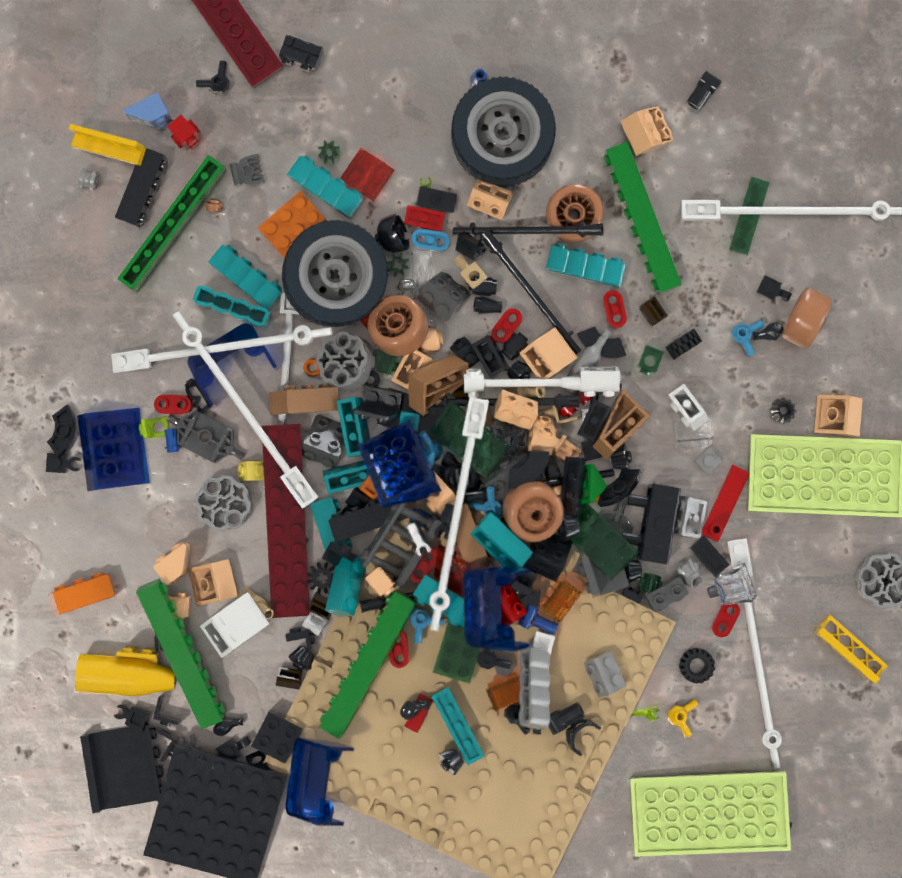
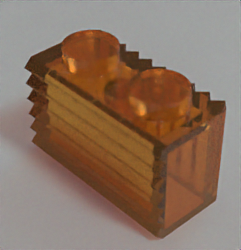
[540,579,582,624]
[485,672,521,711]

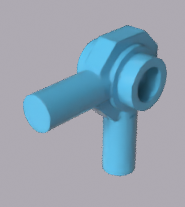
[731,320,765,357]
[419,431,443,469]
[469,486,502,518]
[410,609,445,644]

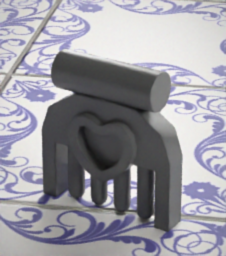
[230,154,265,186]

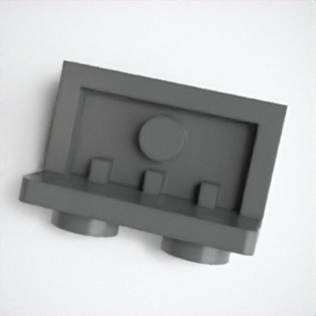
[646,577,689,612]

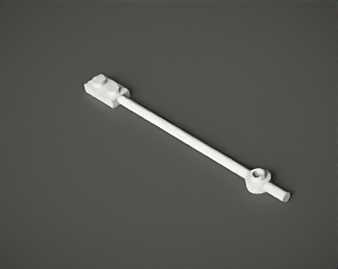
[681,200,902,221]
[278,284,299,425]
[172,311,318,509]
[111,325,333,373]
[430,397,489,631]
[727,538,782,768]

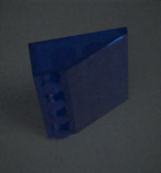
[77,408,150,492]
[358,420,442,507]

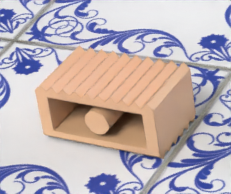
[365,567,395,596]

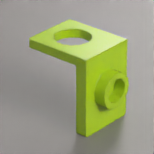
[139,416,169,439]

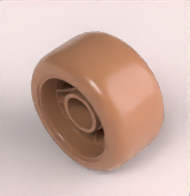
[546,184,604,243]
[782,287,832,348]
[368,295,429,356]
[502,481,564,542]

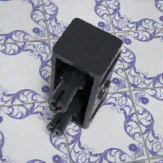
[621,483,681,565]

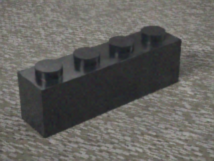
[115,148,168,228]
[328,493,409,542]

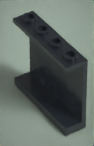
[80,723,163,813]

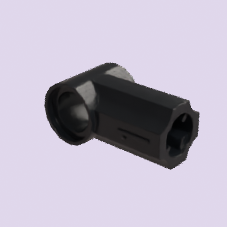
[686,71,722,111]
[548,702,585,735]

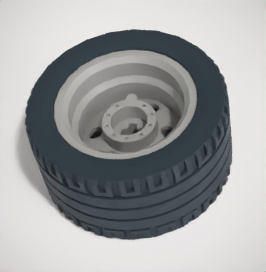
[451,76,556,187]
[282,220,388,327]

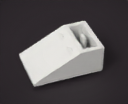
[200,592,270,658]

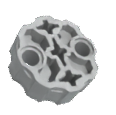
[316,331,375,390]
[194,475,253,531]
[855,552,902,609]

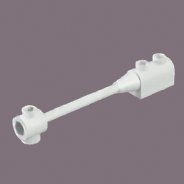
[464,367,620,398]

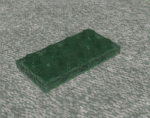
[429,401,509,478]
[569,504,639,580]
[433,602,491,684]

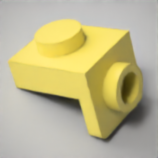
[237,461,264,481]

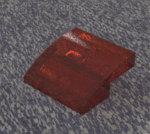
[340,148,395,202]
[434,545,471,597]

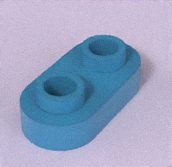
[412,229,450,252]

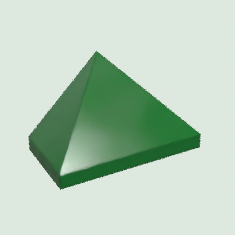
[580,464,607,505]

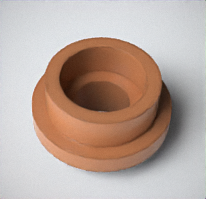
[204,198,224,212]

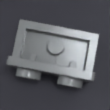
[584,651,626,697]

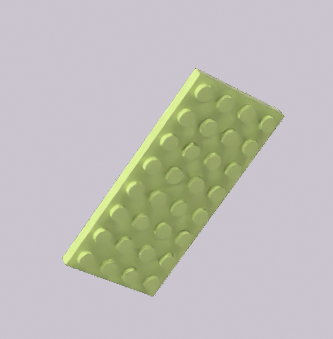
[747,434,902,518]
[630,771,791,857]

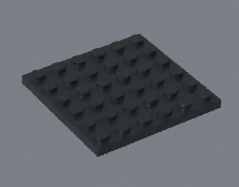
[143,744,288,878]

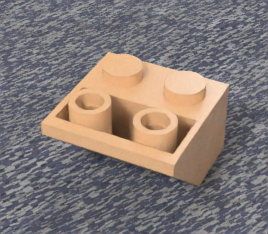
[620,106,674,156]
[520,327,578,379]
[391,350,436,391]
[153,542,191,585]

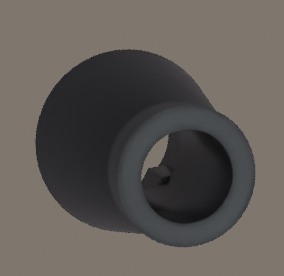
[473,296,502,315]

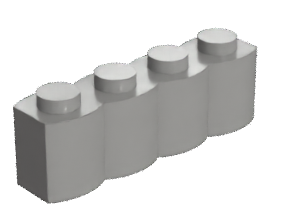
[519,647,550,730]

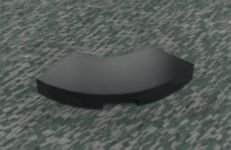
[577,327,626,358]
[47,404,76,458]
[508,450,550,489]
[598,469,642,507]

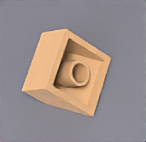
[814,395,863,436]
[188,559,238,606]

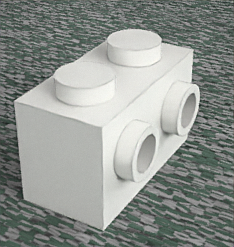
[669,384,709,431]

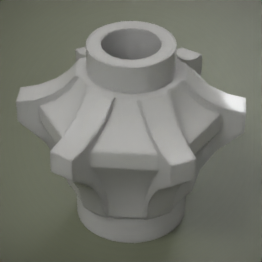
[675,559,703,588]

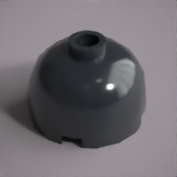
[375,213,409,253]

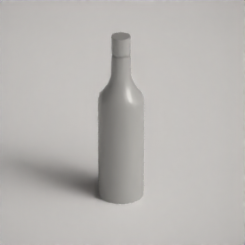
[565,329,611,395]

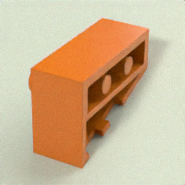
[48,572,115,616]

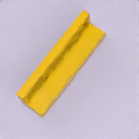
[68,124,146,166]
[814,614,888,684]

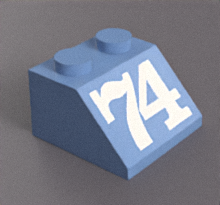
[123,93,173,129]

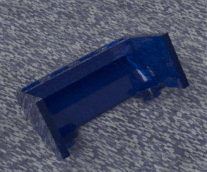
[187,323,279,409]
[463,566,531,653]
[285,738,354,826]

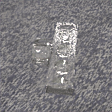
[398,251,436,328]

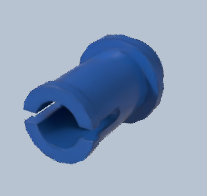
[164,429,180,453]
[518,604,539,630]
[532,614,558,635]

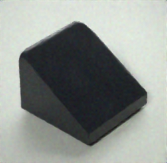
[520,589,541,604]

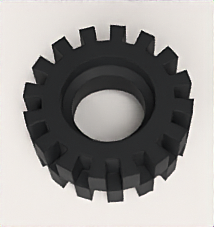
[665,329,702,360]
[679,648,715,684]

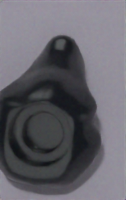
[753,322,783,340]
[400,700,430,720]
[213,718,243,736]

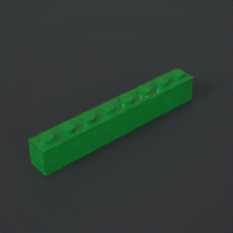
[603,142,682,295]
[117,155,226,292]
[136,578,226,730]
[319,591,418,739]

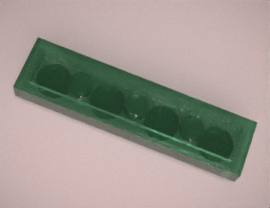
[729,176,770,256]

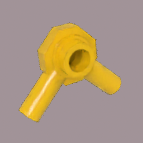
[667,699,699,738]

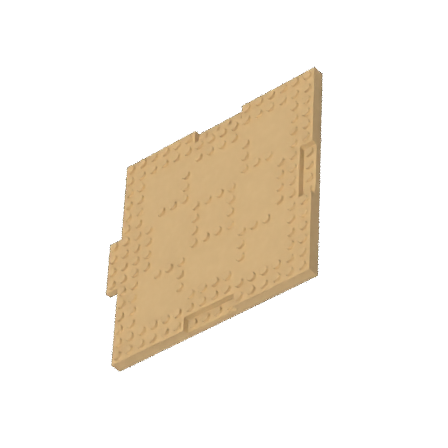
[263,491,676,878]

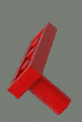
[701,465,749,542]

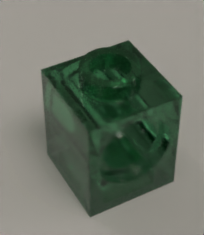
[636,345,664,376]
[373,349,400,376]

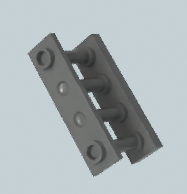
[360,496,442,588]

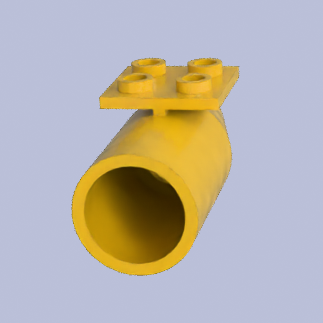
[75,646,177,697]

